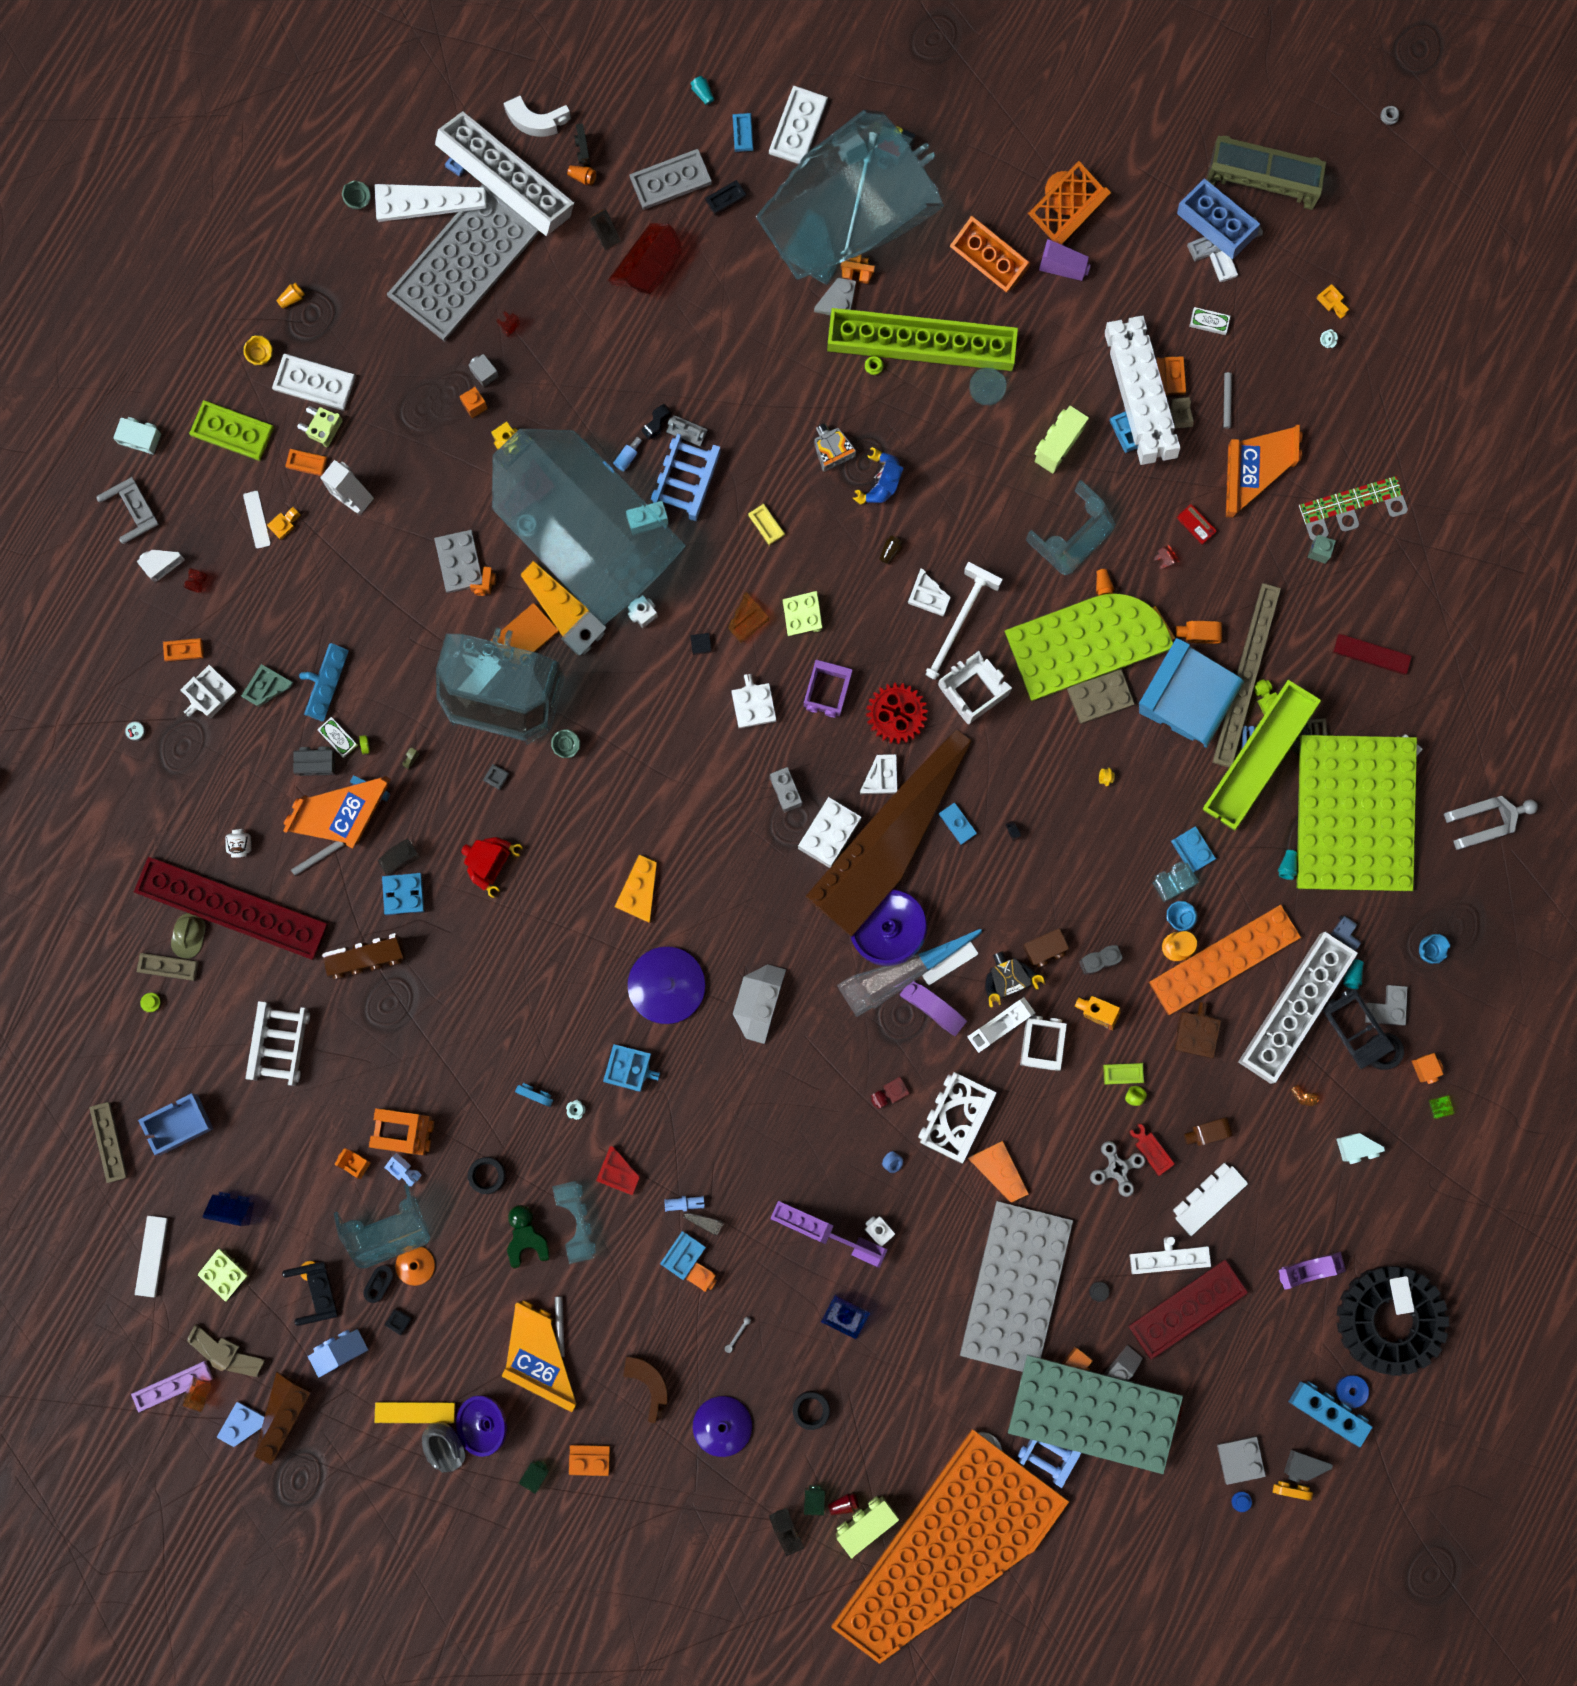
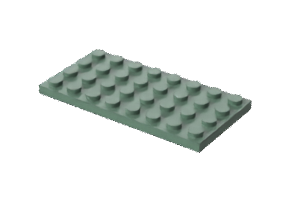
[1008,1354,1183,1474]

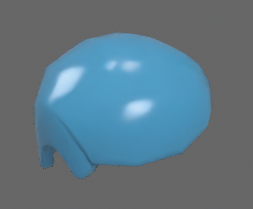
[1166,901,1197,931]
[1419,934,1450,964]

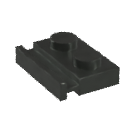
[574,123,590,167]

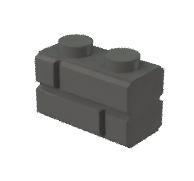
[293,747,335,776]

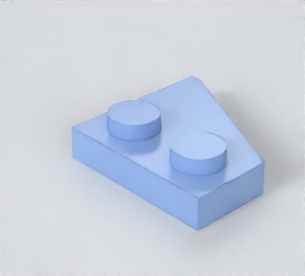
[217,1401,265,1447]

